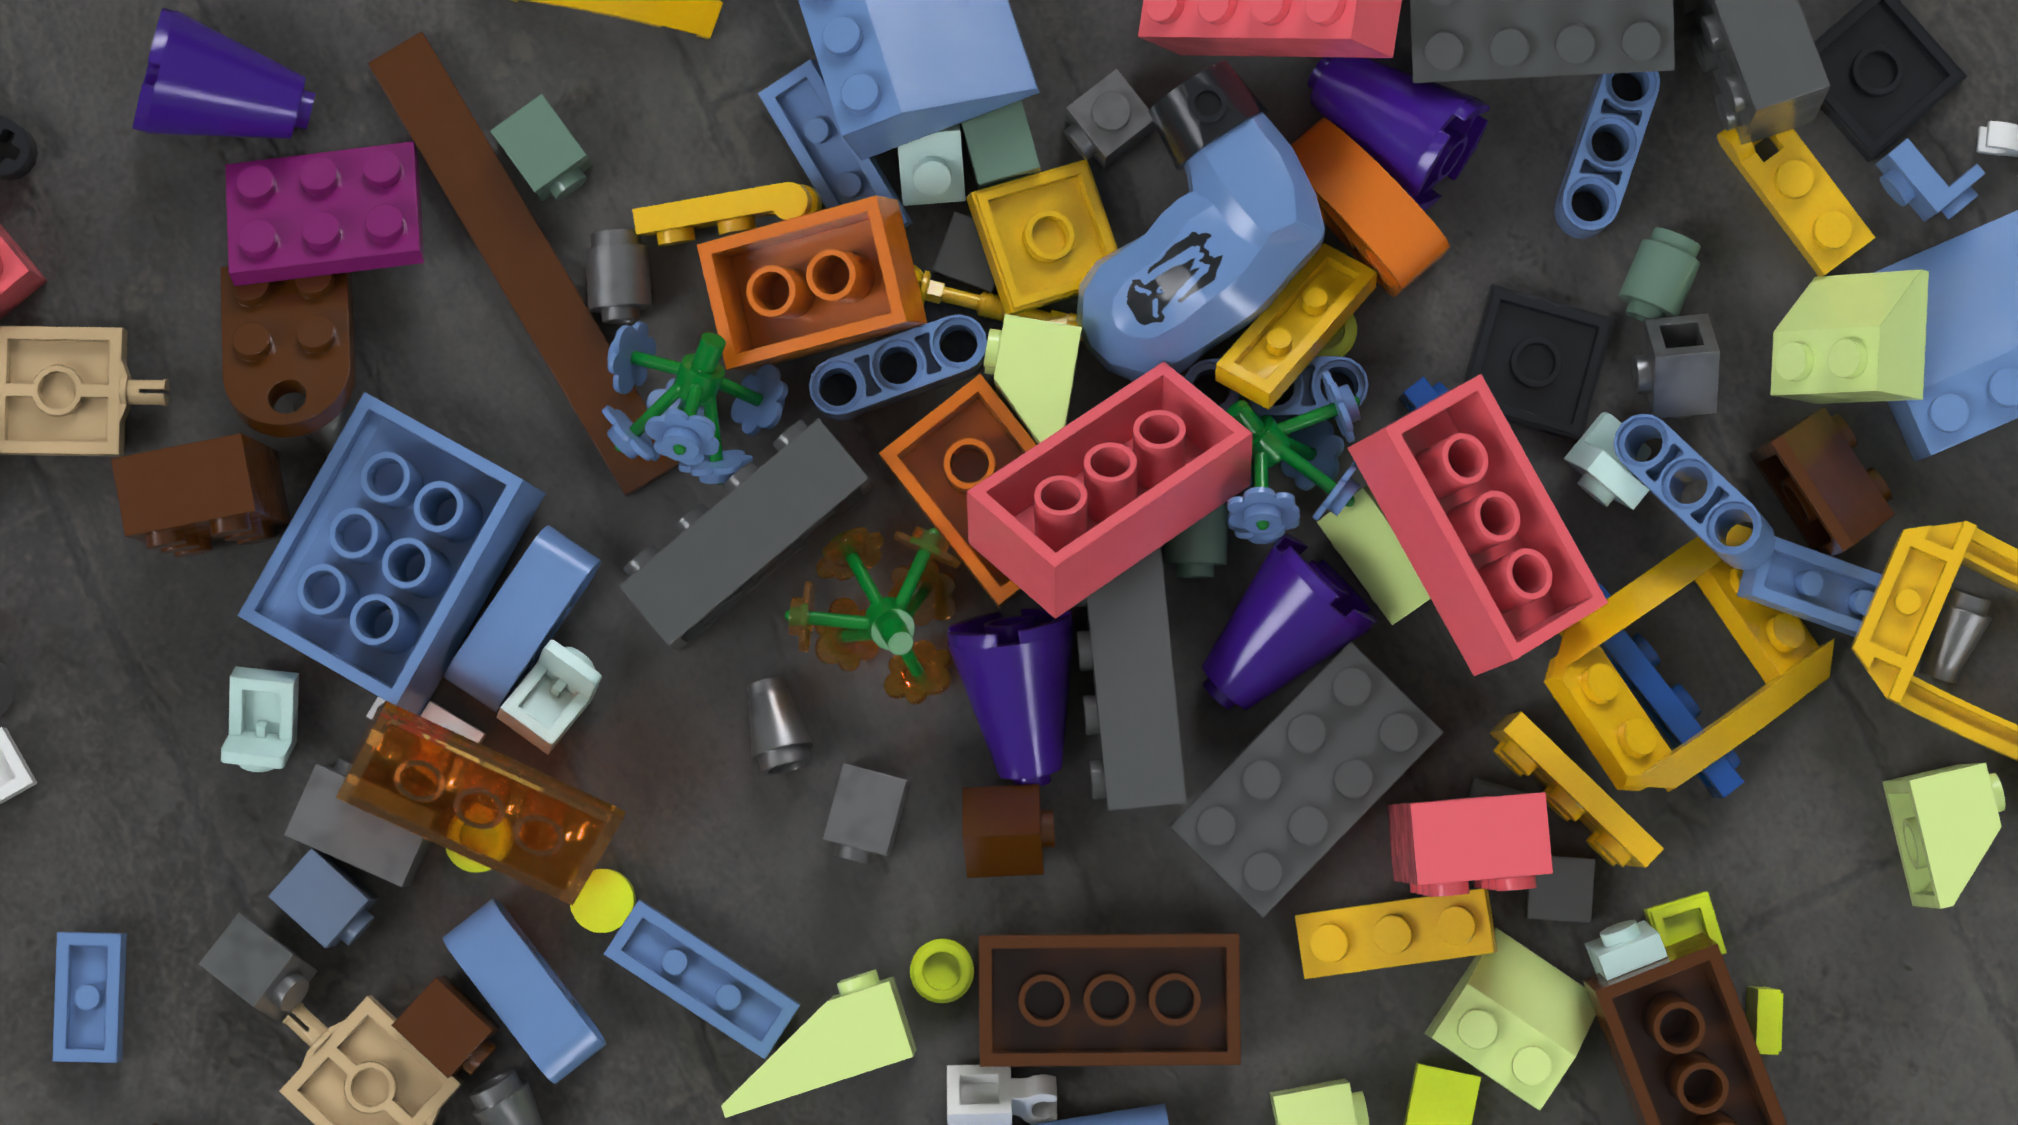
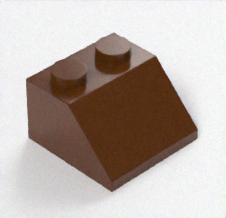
[1749,407,1895,556]

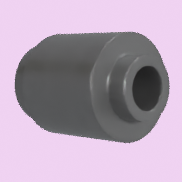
[585,229,652,324]

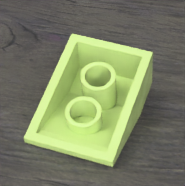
[721,969,917,1118]

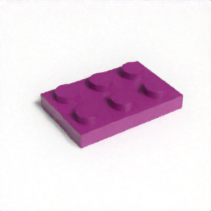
[225,141,424,286]

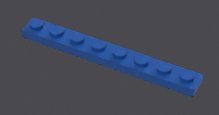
[1398,376,1744,798]

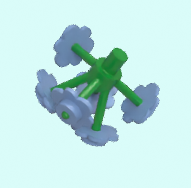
[602,321,788,485]
[1226,370,1361,544]

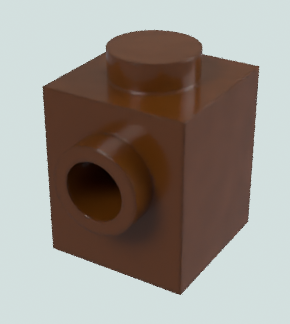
[962,784,1056,878]
[391,975,501,1078]

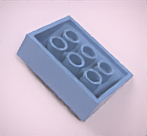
[798,0,1040,161]
[1874,210,2018,462]
[238,392,546,716]

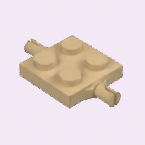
[0,326,170,457]
[279,995,464,1125]

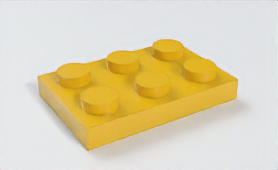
[1489,711,1664,868]

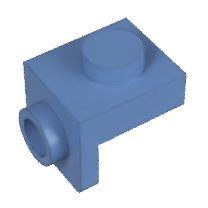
[1875,138,1985,222]

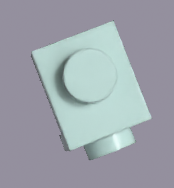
[898,123,966,206]
[1564,412,1651,510]
[496,639,602,755]
[221,666,299,772]
[1585,920,1668,981]

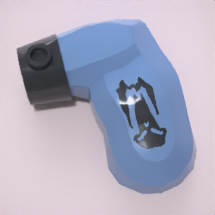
[1076,60,1325,381]

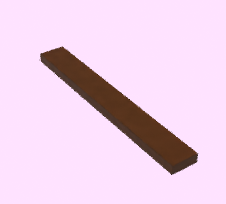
[367,31,679,497]

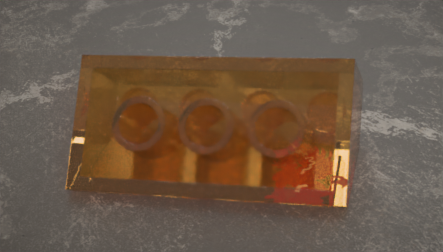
[336,701,626,905]

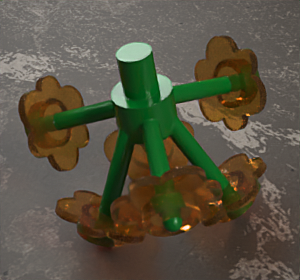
[785,526,960,705]

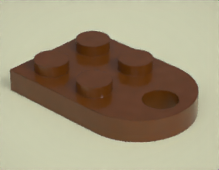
[220,266,355,437]

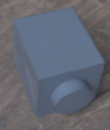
[268,848,379,948]

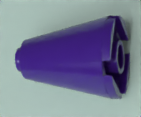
[132,8,316,139]
[1307,57,1490,211]
[1202,533,1378,710]
[947,607,1075,786]

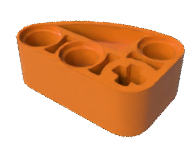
[1290,117,1450,297]

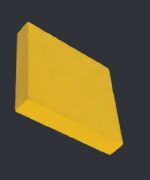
[966,160,1118,315]

